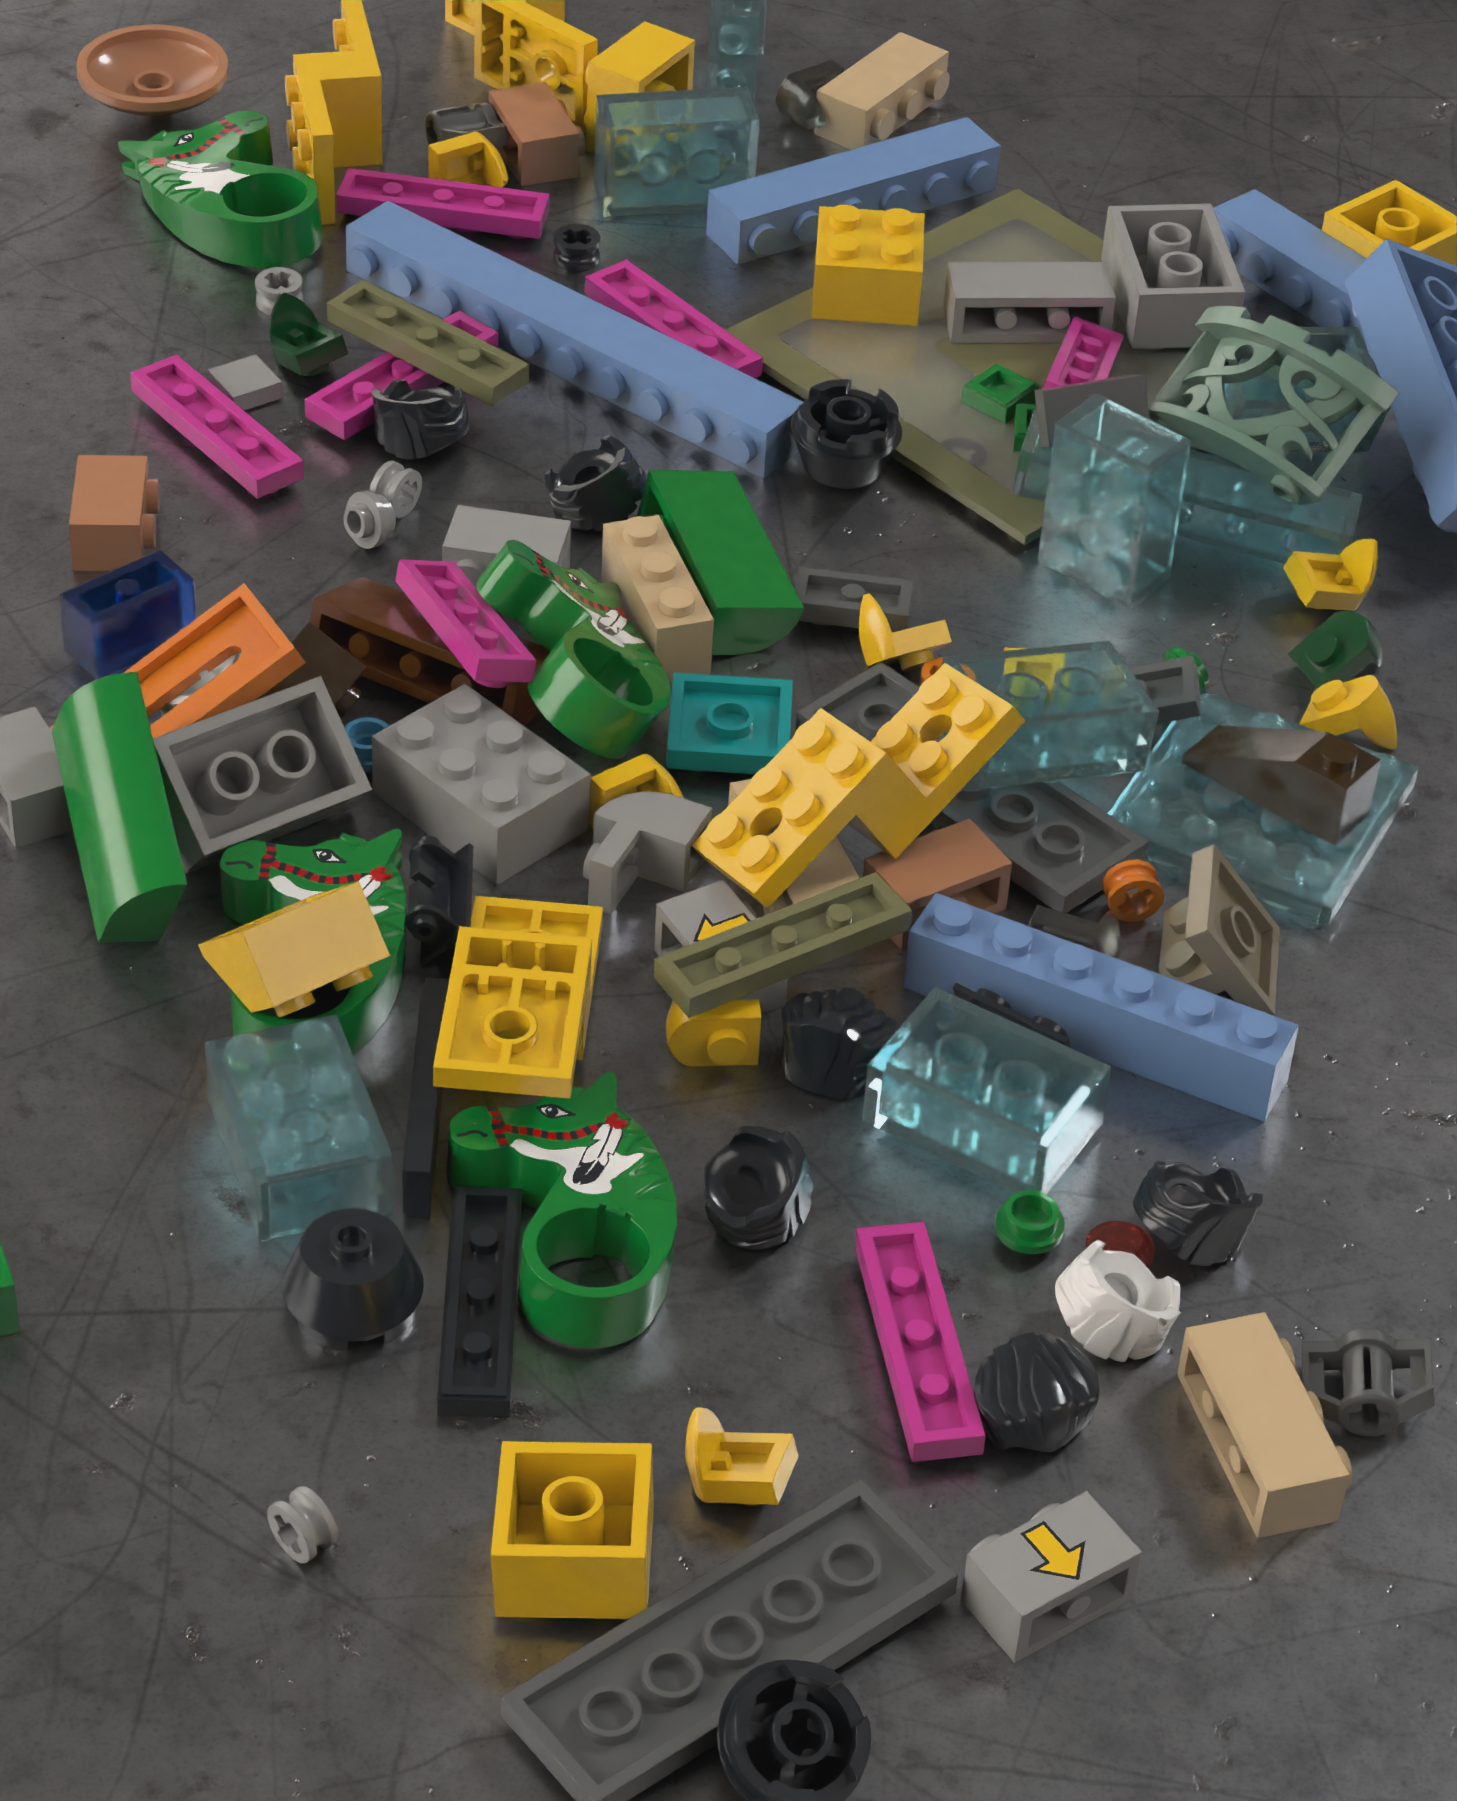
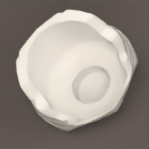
[1055,1239,1182,1362]

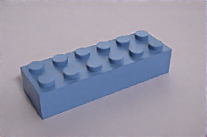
[1344,238,1457,533]

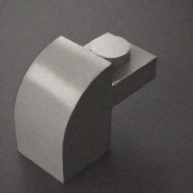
[583,792,712,914]

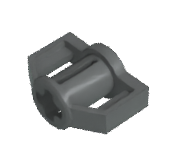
[425,102,508,148]
[1301,1328,1434,1437]

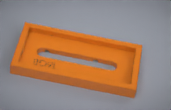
[49,583,306,738]

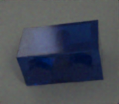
[59,550,196,680]

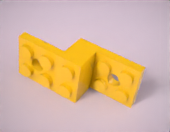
[285,0,383,225]
[445,0,598,133]
[691,663,1025,908]
[433,896,603,1099]

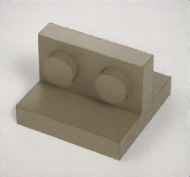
[1158,844,1280,1015]

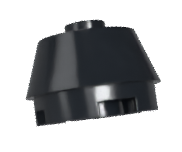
[791,379,902,489]
[282,1208,424,1351]
[717,1659,871,1801]

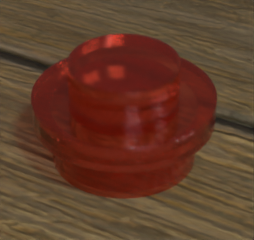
[1084,1221,1155,1269]

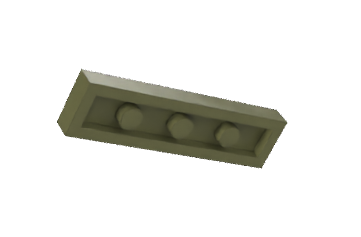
[327,280,529,406]
[654,872,912,1018]

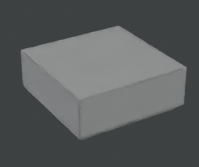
[207,354,283,410]

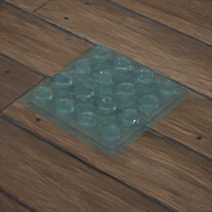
[1108,692,1419,927]

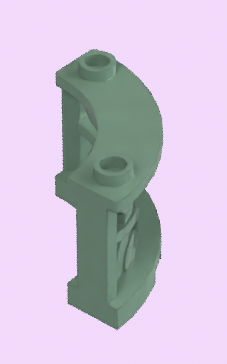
[1145,305,1399,505]

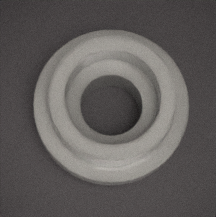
[344,491,396,549]

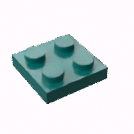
[666,672,793,775]

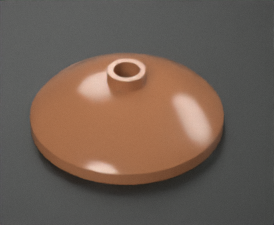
[76,24,229,117]

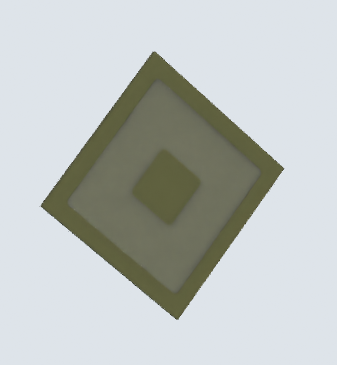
[725,188,1315,545]

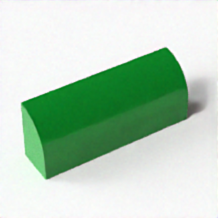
[637,470,804,655]
[51,672,187,943]

